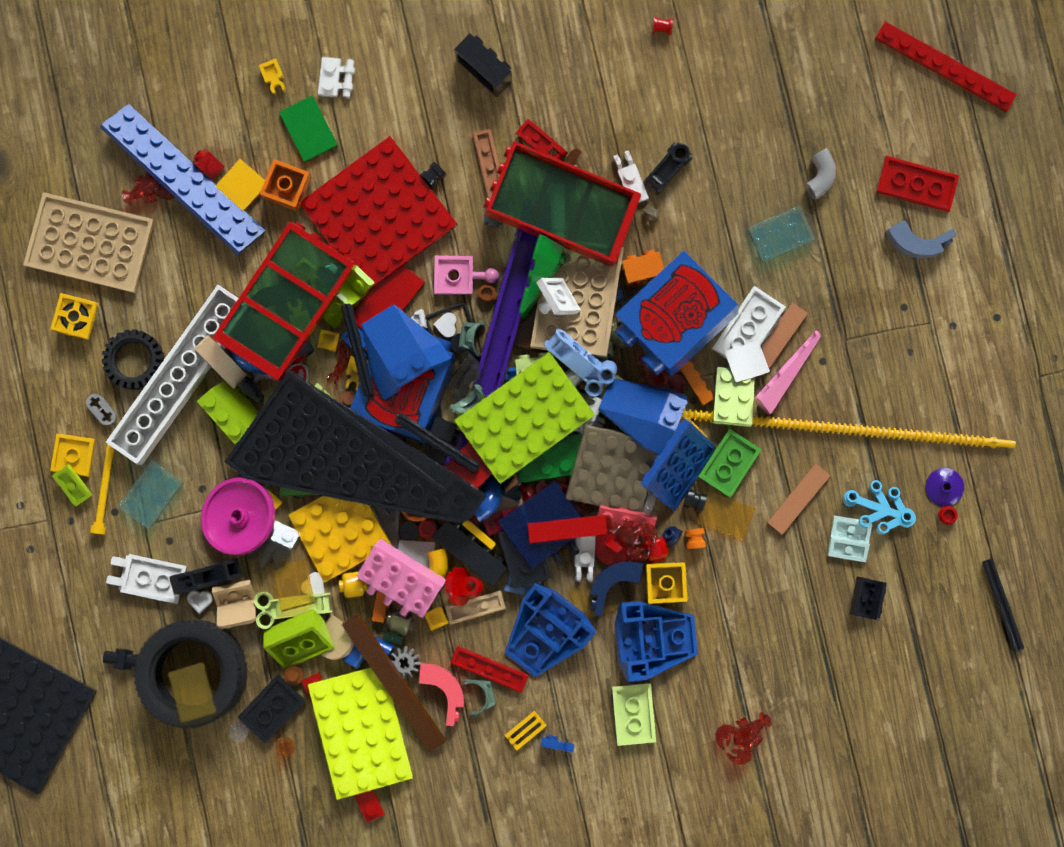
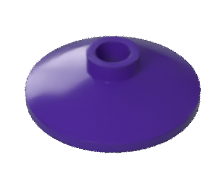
[925,468,964,506]

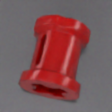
[652,16,673,35]

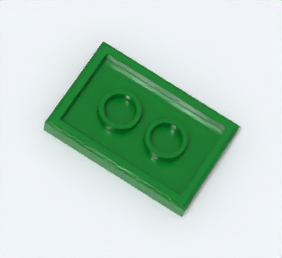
[279,95,338,163]

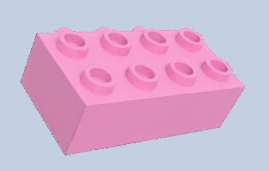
[356,539,446,618]

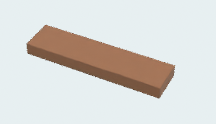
[473,129,508,205]
[761,302,808,375]
[767,463,831,535]

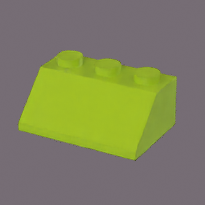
[197,380,259,445]
[263,609,334,669]

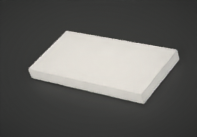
[712,286,785,359]

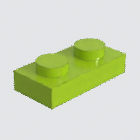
[52,464,93,507]

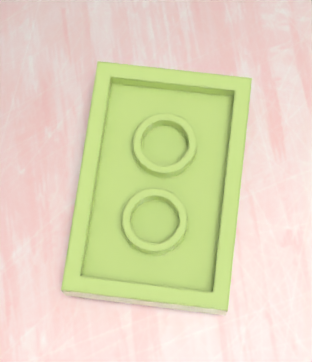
[713,367,755,427]
[612,683,656,746]

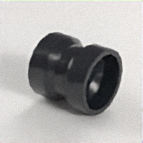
[420,162,446,188]
[683,488,708,513]

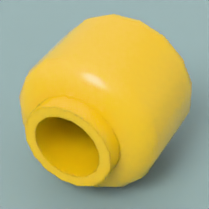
[338,572,367,598]

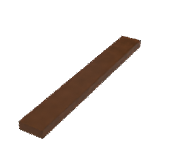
[342,613,446,752]

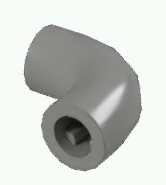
[805,148,836,200]

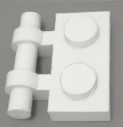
[318,57,355,98]

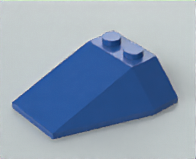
[361,304,451,400]
[598,379,687,456]
[505,583,596,677]
[614,601,698,682]

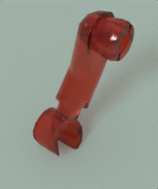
[327,342,349,384]

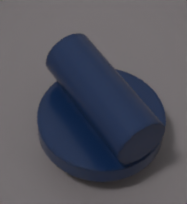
[662,526,683,548]

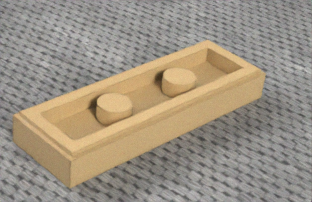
[194,335,247,389]
[445,590,506,625]

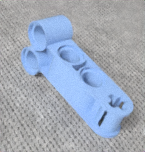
[544,329,617,397]

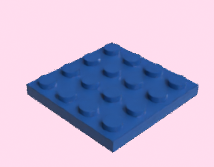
[641,419,716,511]

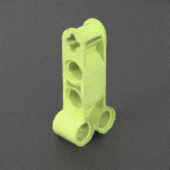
[254,592,332,629]

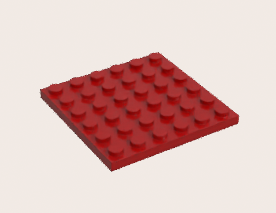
[300,136,458,291]

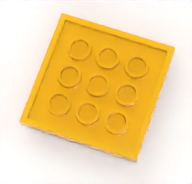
[289,496,392,583]

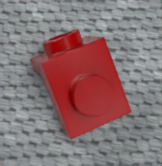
[192,149,225,180]

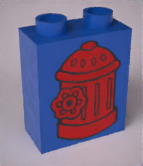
[615,251,739,377]
[350,336,457,444]

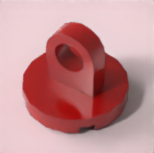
[595,527,632,565]
[445,567,483,606]

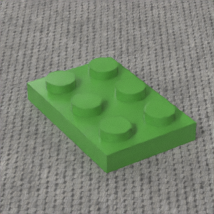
[698,428,762,498]

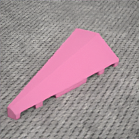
[754,330,821,416]

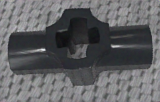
[103,648,138,670]

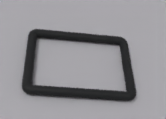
[425,302,476,342]

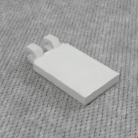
[106,554,187,604]

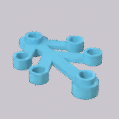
[843,480,916,535]

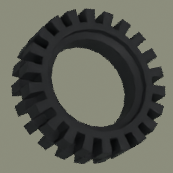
[102,329,164,390]

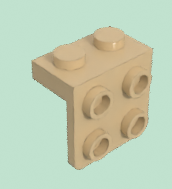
[212,580,256,629]

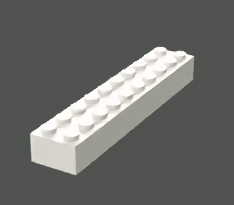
[106,285,253,465]

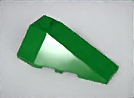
[519,234,567,319]

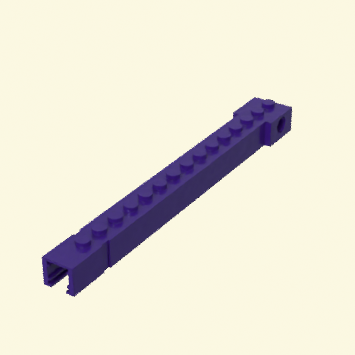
[443,200,552,489]

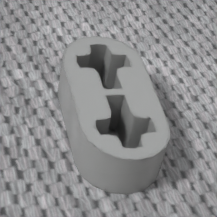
[86,394,118,426]

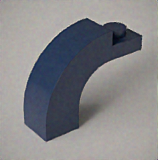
[589,561,643,616]

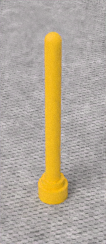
[90,444,114,535]

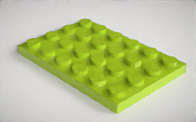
[454,352,595,484]

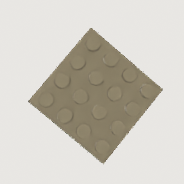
[565,425,657,512]

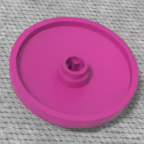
[201,478,275,555]

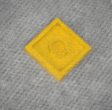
[216,159,265,211]
[50,433,96,477]

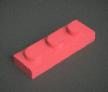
[597,506,657,536]

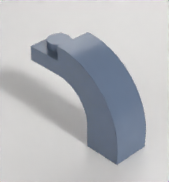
[885,220,957,259]

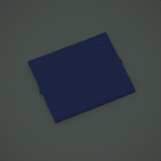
[498,481,581,569]

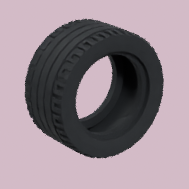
[133,620,248,728]

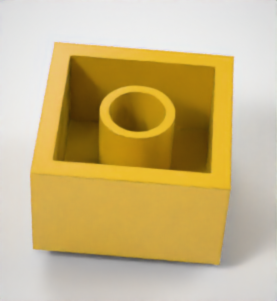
[645,562,688,603]

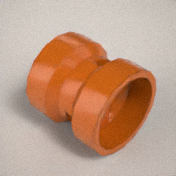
[685,528,706,549]

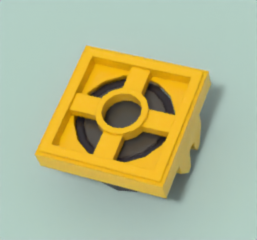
[50,293,99,340]

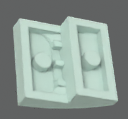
[827,515,872,562]

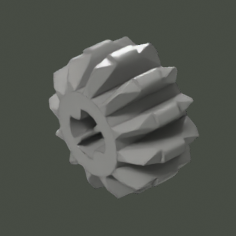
[390,646,421,679]

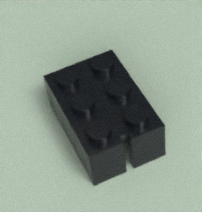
[454,33,512,98]

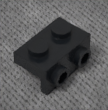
[850,577,887,621]

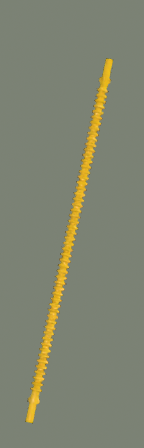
[683,409,1016,449]

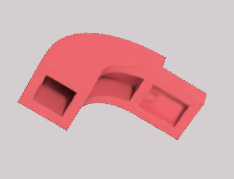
[419,663,464,726]

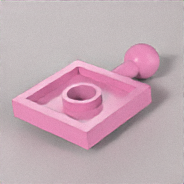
[434,256,499,295]

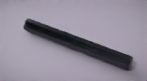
[341,303,375,397]
[395,413,480,473]
[982,559,1024,652]

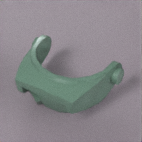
[459,321,486,358]
[450,384,485,415]
[462,679,496,717]

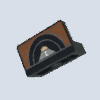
[501,471,522,501]

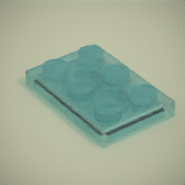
[747,205,816,263]
[117,460,184,529]

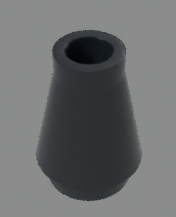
[236,376,264,404]

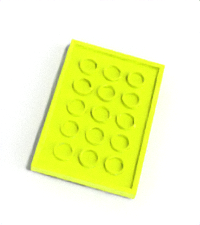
[308,668,413,800]

